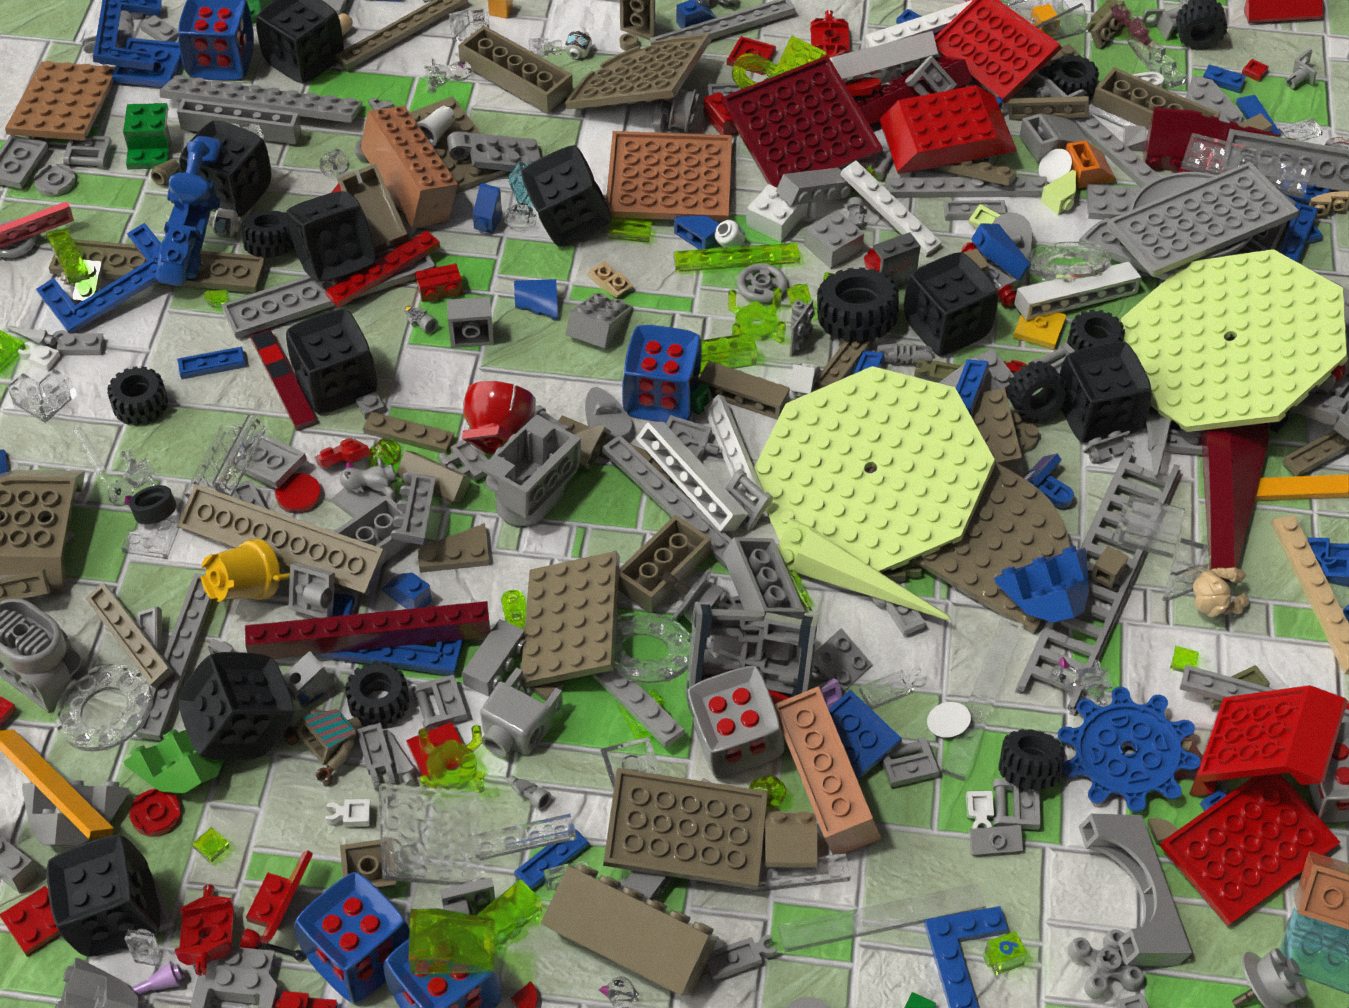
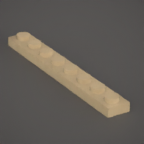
[1271,515,1349,675]

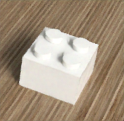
[746,184,803,242]

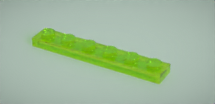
[673,242,800,272]

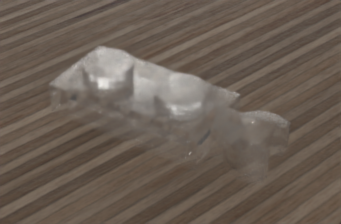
[859,667,927,710]

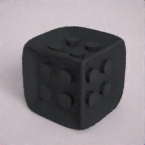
[256,0,344,83]
[179,120,272,217]
[521,145,612,247]
[286,191,376,282]
[904,252,998,355]
[286,309,377,413]
[1060,342,1152,443]
[179,652,294,760]
[47,835,160,957]

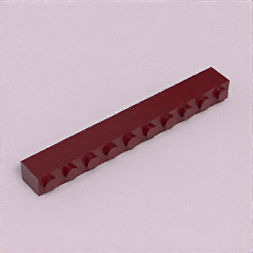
[245,601,491,659]

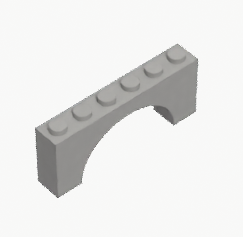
[1078,813,1192,966]

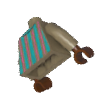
[283,709,361,786]

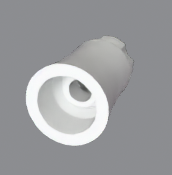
[417,105,456,147]

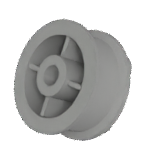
[668,89,699,133]

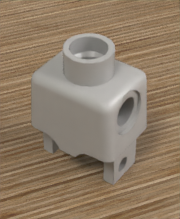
[480,667,563,757]

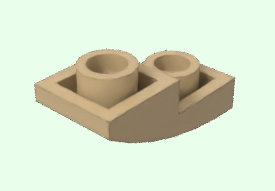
[1309,191,1349,217]
[588,261,633,298]

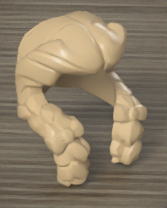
[1193,567,1249,617]

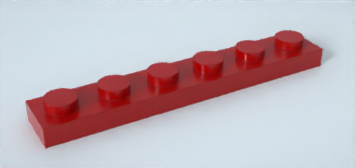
[325,231,440,308]

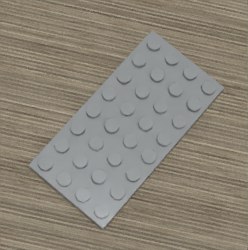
[1107,162,1299,277]

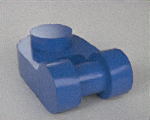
[1037,475,1074,508]

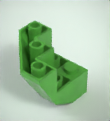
[123,729,224,793]

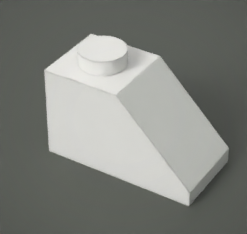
[789,362,819,397]

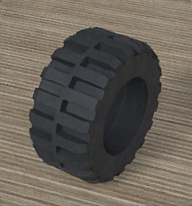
[817,267,899,342]

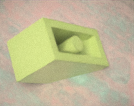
[1041,170,1076,215]

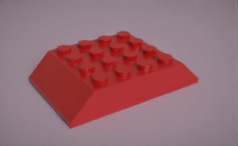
[879,85,1016,174]

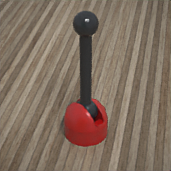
[240,928,304,960]

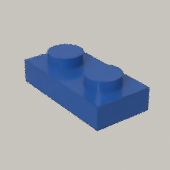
[1203,64,1246,93]

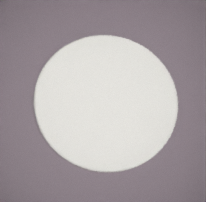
[1039,149,1072,183]
[927,702,971,737]

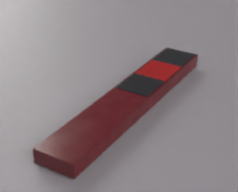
[250,329,317,431]

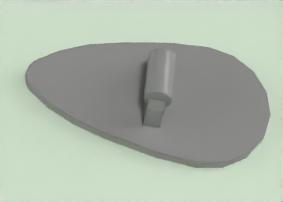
[992,213,1032,261]
[585,387,632,439]

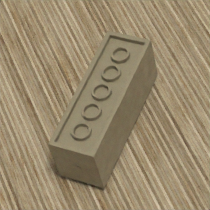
[541,864,719,996]

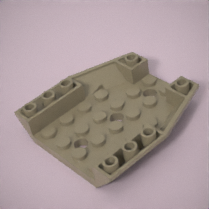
[0,470,85,592]

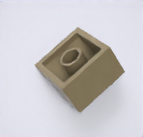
[764,811,817,867]

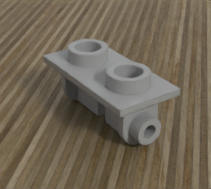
[1083,430,1132,462]

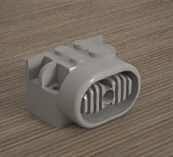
[481,414,581,526]
[0,599,91,713]

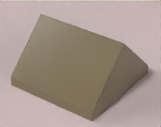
[340,838,397,889]

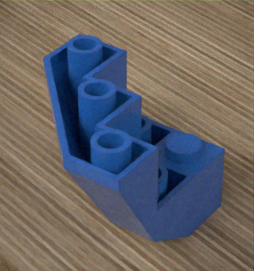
[994,546,1089,622]

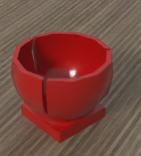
[462,381,536,455]

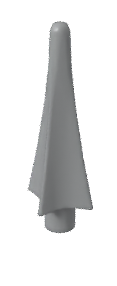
[7,326,56,347]
[387,732,416,787]

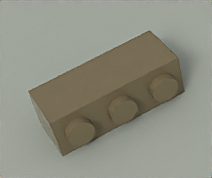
[396,450,472,504]

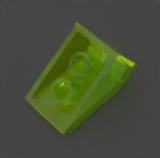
[409,908,495,974]

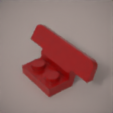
[246,850,313,944]

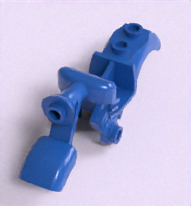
[156,136,223,286]

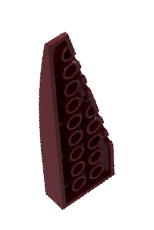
[854,56,972,125]
[1143,107,1295,173]
[1201,423,1269,582]

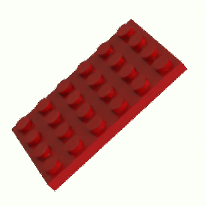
[934,0,1062,103]
[1159,774,1341,927]

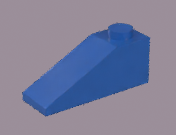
[971,223,1031,280]

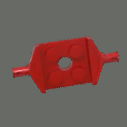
[810,10,850,60]
[175,884,234,976]

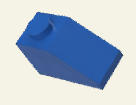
[676,0,717,29]
[473,183,502,234]
[674,216,719,253]
[381,572,432,609]

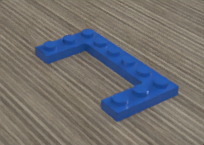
[93,0,162,71]
[36,223,162,334]
[854,351,989,415]
[314,593,464,676]
[924,906,1008,1008]

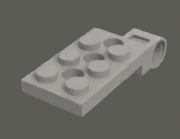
[447,132,540,172]

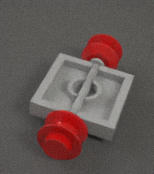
[961,242,1019,307]

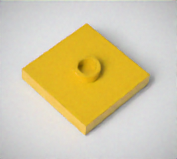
[1013,313,1066,349]

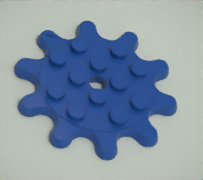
[1057,687,1200,813]

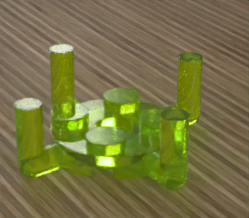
[728,288,786,345]
[418,725,485,797]

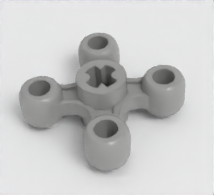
[1067,929,1144,999]

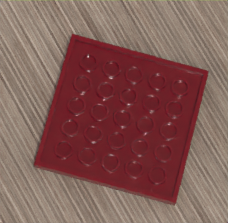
[721,55,883,188]

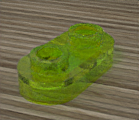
[501,589,526,630]

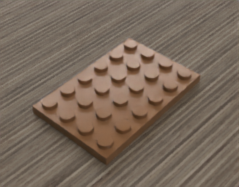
[5,61,115,141]

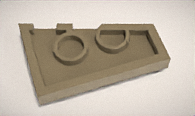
[418,523,489,573]

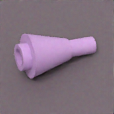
[133,961,184,996]

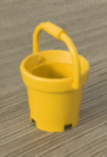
[201,539,290,602]

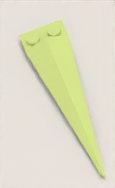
[778,518,951,620]

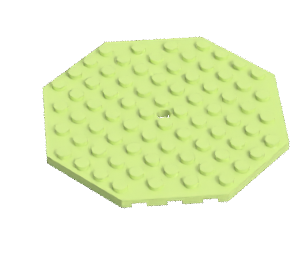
[1121,249,1348,432]
[754,366,995,573]

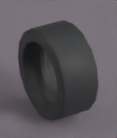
[129,485,177,525]

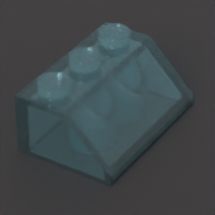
[1279,908,1349,994]

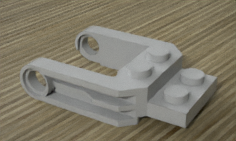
[190,946,281,1008]

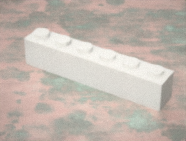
[830,31,938,83]
[1014,262,1141,320]
[636,422,748,532]

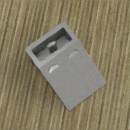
[1019,114,1090,162]
[566,293,633,348]

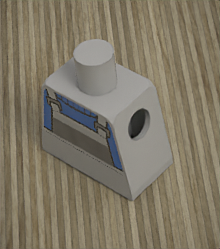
[283,651,335,708]

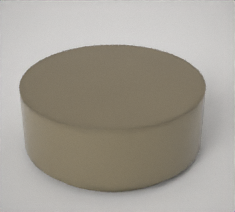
[619,33,639,51]

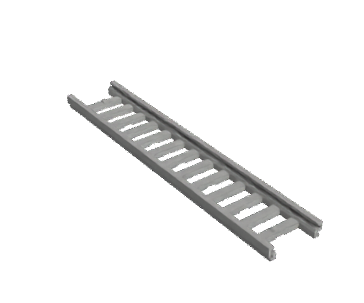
[1015,448,1181,716]

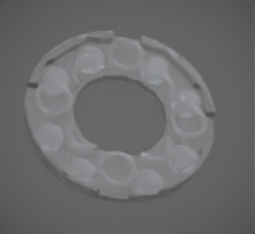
[1026,242,1111,283]
[611,612,691,683]
[54,663,153,752]

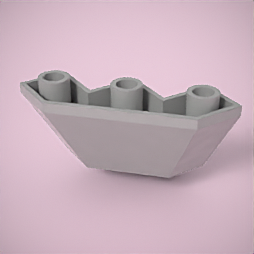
[22,780,129,846]
[55,957,138,1008]

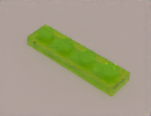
[46,228,90,284]

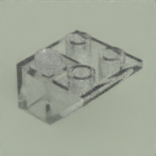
[449,8,490,42]

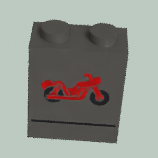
[873,232,921,287]

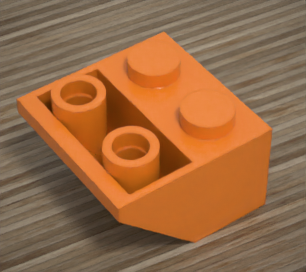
[1066,140,1116,189]

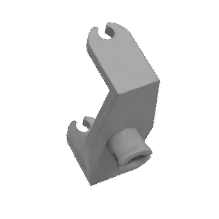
[1028,64,1087,98]

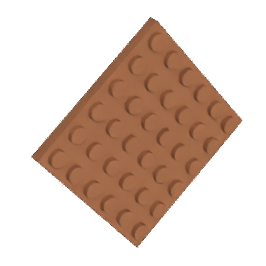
[606,131,732,222]

